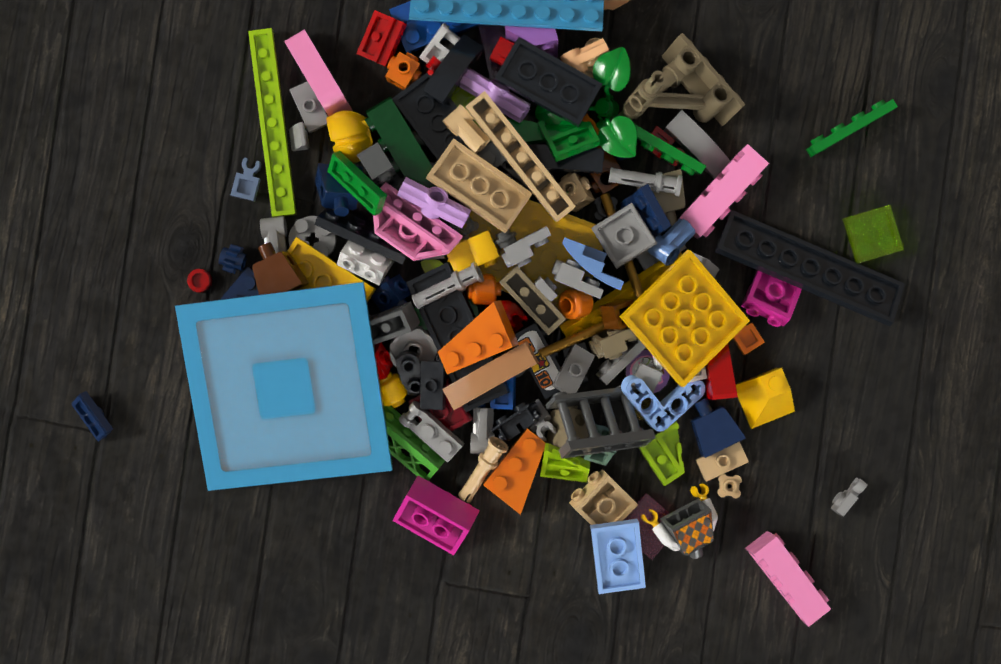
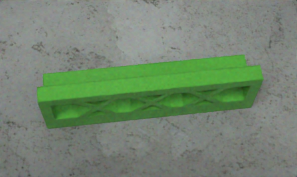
[383,406,445,481]

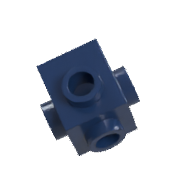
[371,274,412,312]

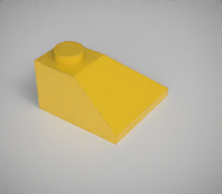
[736,368,795,429]

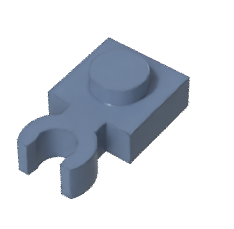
[231,158,261,202]

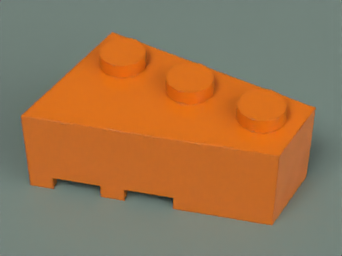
[438,300,519,374]
[483,428,546,515]

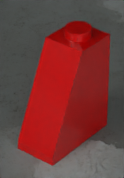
[704,343,738,400]

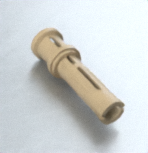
[458,437,508,503]

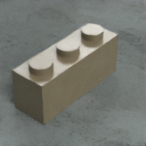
[499,265,566,335]

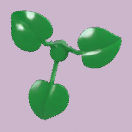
[535,47,638,158]

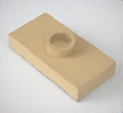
[695,441,749,482]

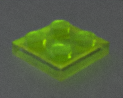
[843,205,904,263]

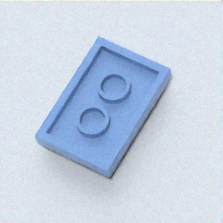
[590,519,646,594]

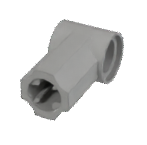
[260,216,287,253]
[470,408,495,454]

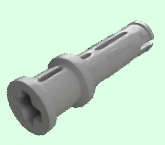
[608,167,683,197]
[412,261,484,309]

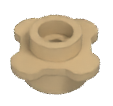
[717,474,742,498]

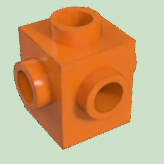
[385,52,422,90]

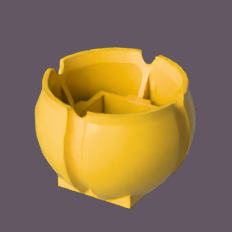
[326,111,373,164]

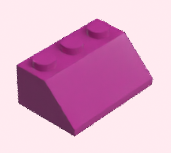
[393,476,480,555]

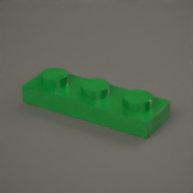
[327,151,387,216]

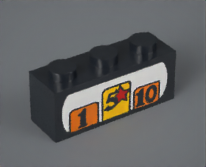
[515,323,561,399]

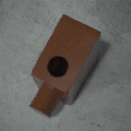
[252,242,309,295]

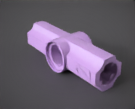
[460,69,531,123]
[397,177,471,228]

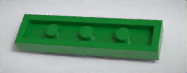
[806,99,898,158]
[636,125,706,176]

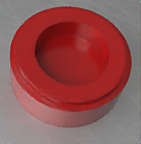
[187,269,212,293]

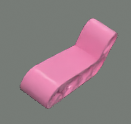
[284,29,353,116]

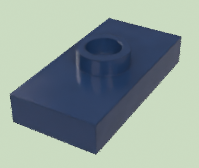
[71,391,113,442]

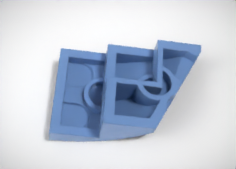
[562,237,624,291]

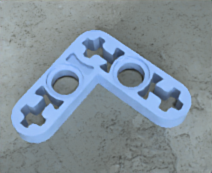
[621,375,705,432]

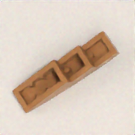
[442,341,539,410]

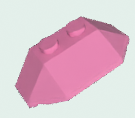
[373,182,463,261]

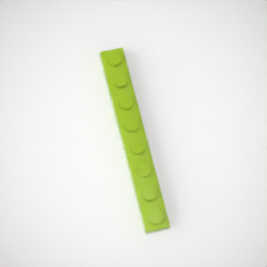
[248,28,297,217]

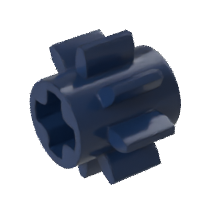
[219,244,247,274]

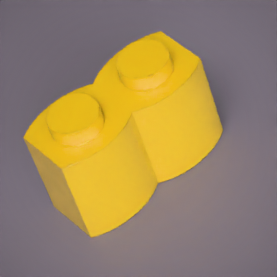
[447,230,500,272]

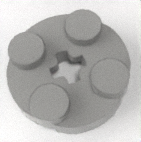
[289,216,337,257]
[389,326,437,368]

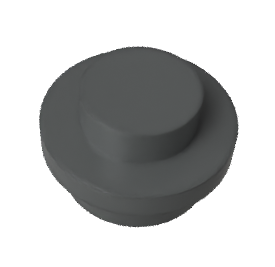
[494,229,517,249]

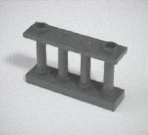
[546,385,656,459]

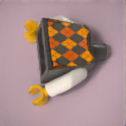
[641,484,718,559]

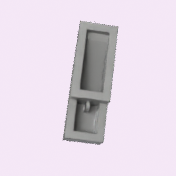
[664,110,730,179]

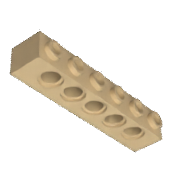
[465,91,576,222]

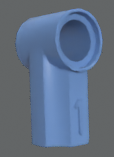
[648,219,695,266]

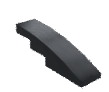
[505,144,604,174]

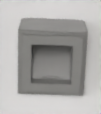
[289,122,310,151]
[631,363,663,393]

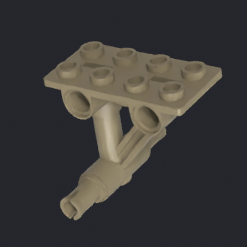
[618,33,745,126]

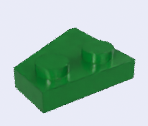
[538,121,600,162]

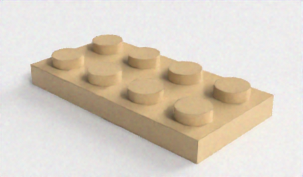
[426,138,533,233]

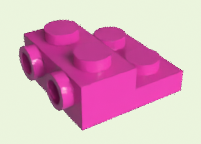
[741,270,802,327]

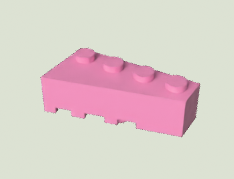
[678,144,769,239]
[745,531,831,627]

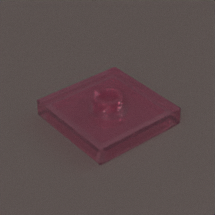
[624,493,670,560]

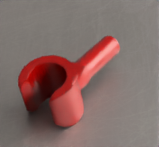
[425,56,441,75]

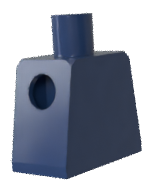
[315,163,363,217]
[691,398,746,458]

